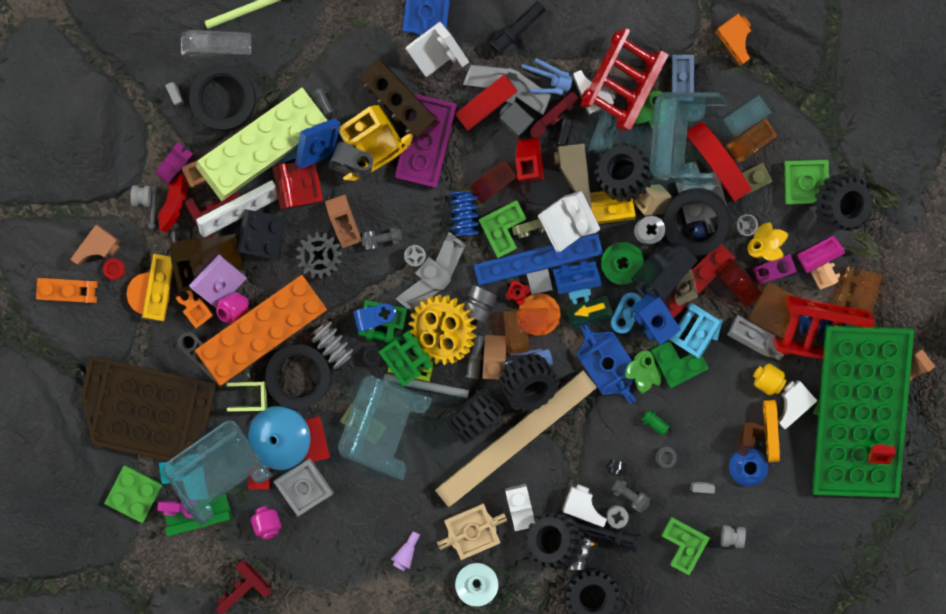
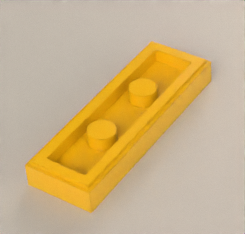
[142,254,174,321]

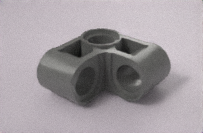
[328,142,373,177]

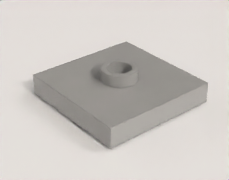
[274,457,334,517]

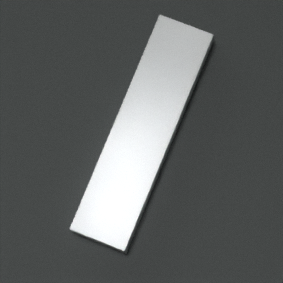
[196,180,279,238]

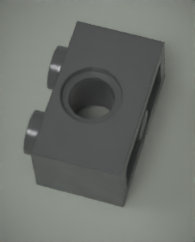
[499,102,534,139]

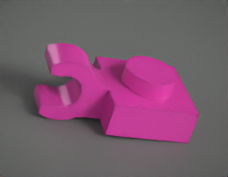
[158,500,197,518]

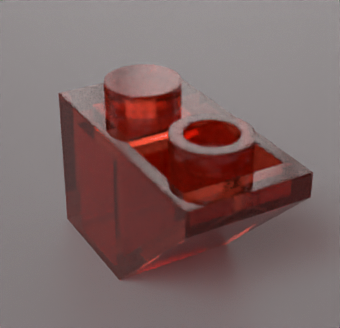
[470,160,517,204]
[715,258,761,308]

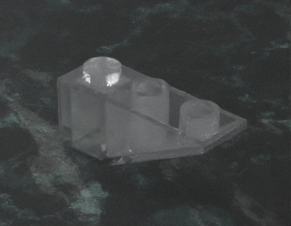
[181,30,251,56]

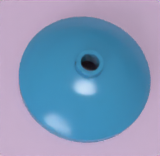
[248,406,311,470]

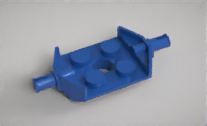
[576,321,637,405]

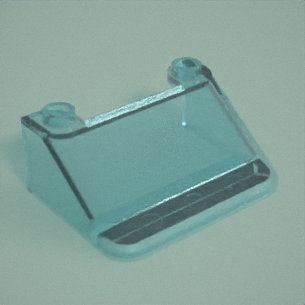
[338,376,432,480]
[164,421,272,526]

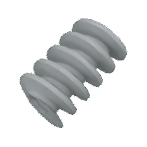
[634,216,665,244]
[309,321,353,370]

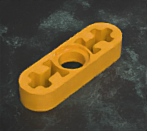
[763,400,780,463]

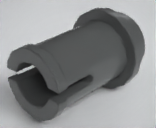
[310,87,334,116]

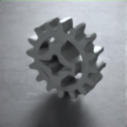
[296,232,343,279]

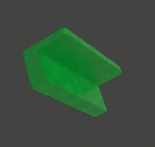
[165,493,232,536]

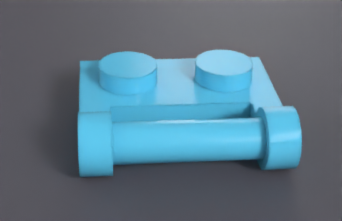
[669,302,722,358]

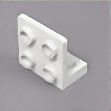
[406,22,469,77]
[538,191,600,252]

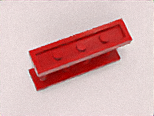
[580,28,668,131]
[773,295,875,360]

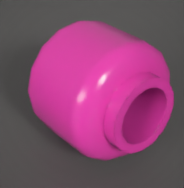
[216,292,249,324]
[251,506,282,540]

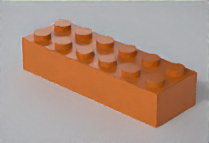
[195,275,327,387]

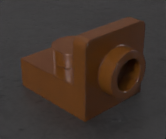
[738,422,766,456]

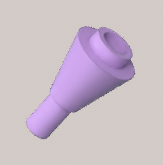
[391,531,420,571]

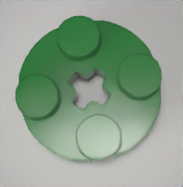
[601,242,644,285]

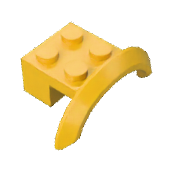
[339,105,413,181]

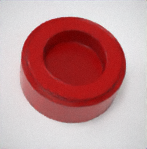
[103,258,126,280]

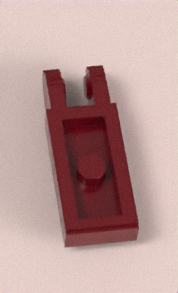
[529,92,578,138]

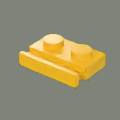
[590,191,636,224]

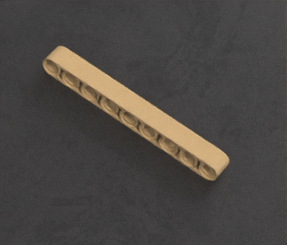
[435,370,597,507]

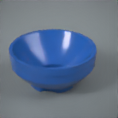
[729,448,768,486]

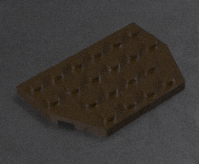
[81,355,217,463]

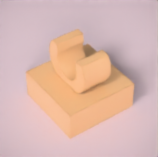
[811,262,840,290]

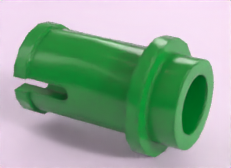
[641,410,670,436]

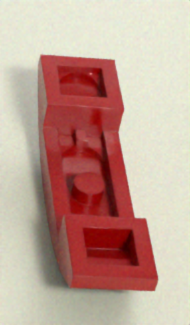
[684,121,752,202]

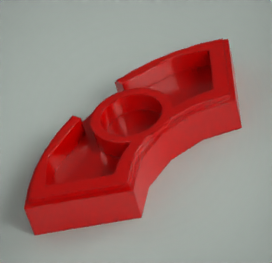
[158,173,188,232]

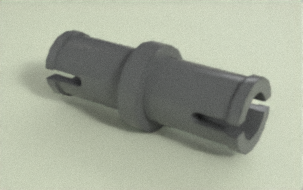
[466,335,485,379]

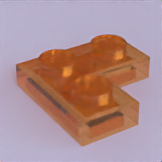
[504,308,549,353]

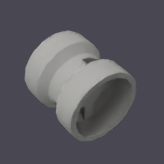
[734,214,758,236]
[721,525,746,549]

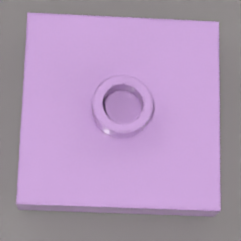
[189,255,247,308]

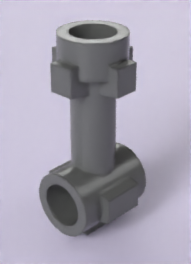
[361,227,403,250]
[611,479,651,513]

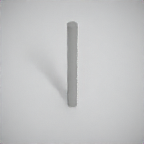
[383,373,469,398]

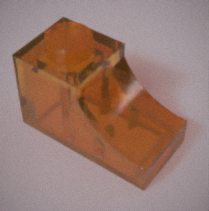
[727,118,778,163]

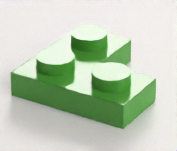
[479,200,526,258]
[661,516,710,575]

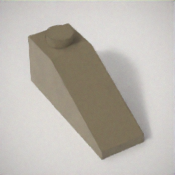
[553,144,592,208]

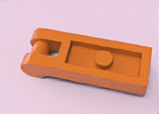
[36,278,98,303]

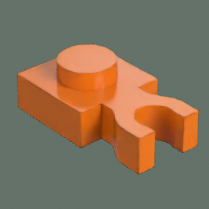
[176,290,214,329]

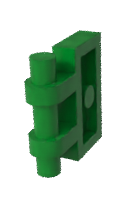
[358,300,407,344]
[379,331,434,387]

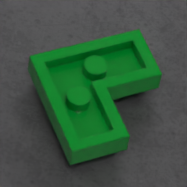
[651,340,709,388]

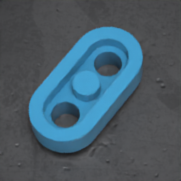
[611,292,641,333]

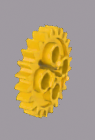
[408,294,476,365]

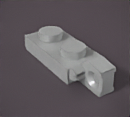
[727,315,784,360]

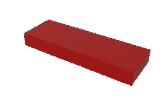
[455,74,518,131]

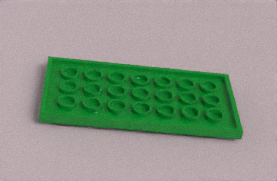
[812,325,914,498]

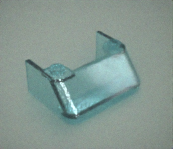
[649,92,727,186]

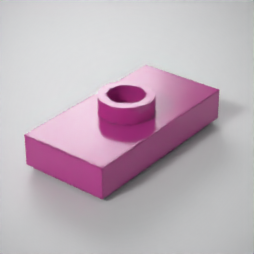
[796,236,845,273]

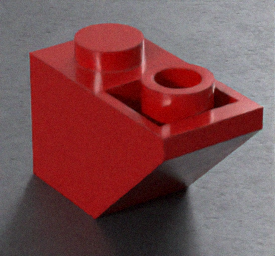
[515,138,544,183]

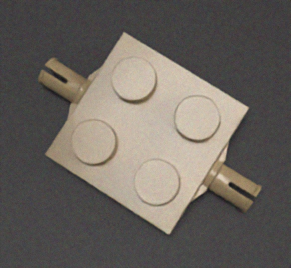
[437,503,507,560]

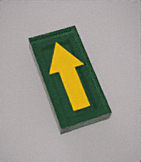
[566,295,613,329]

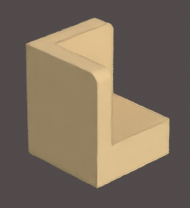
[633,184,672,215]

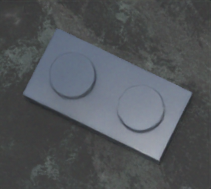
[671,55,694,99]

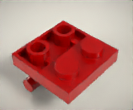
[272,163,323,210]

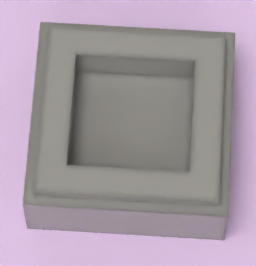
[165,82,184,107]
[527,269,553,295]
[691,481,715,493]

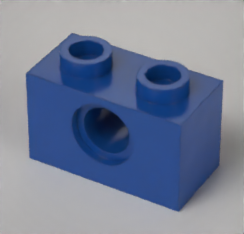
[632,295,681,345]

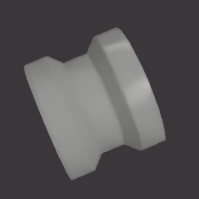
[131,185,151,207]
[404,245,426,267]
[606,505,629,528]

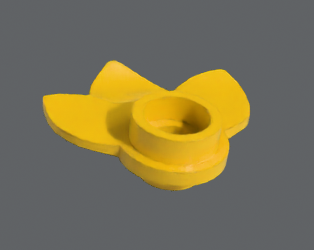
[747,222,788,261]

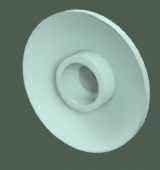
[455,563,498,606]

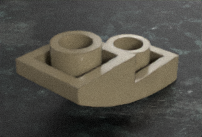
[674,269,698,306]

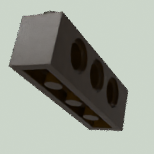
[359,58,440,140]

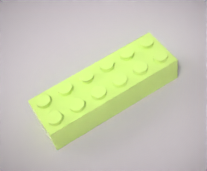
[196,88,327,201]

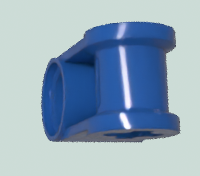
[353,303,396,332]

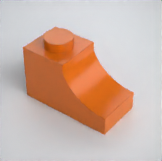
[715,13,751,66]

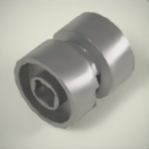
[463,285,497,323]

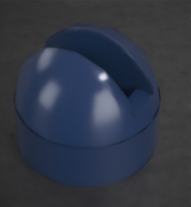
[690,221,707,240]

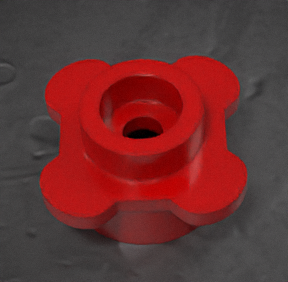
[505,281,531,305]

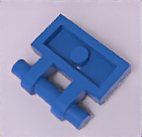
[553,261,601,294]

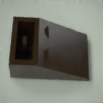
[171,234,243,292]

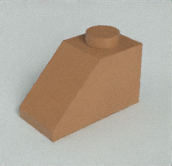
[483,335,506,380]

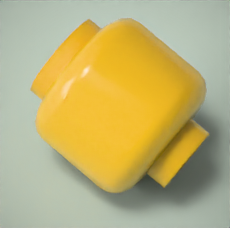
[753,364,786,395]

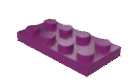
[395,94,457,188]

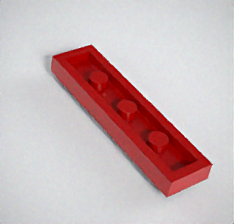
[661,244,735,318]

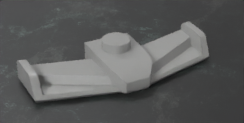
[463,65,551,115]
[396,232,466,312]

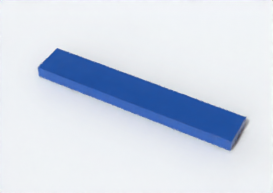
[473,233,603,286]

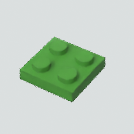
[784,160,829,205]
[104,465,163,523]

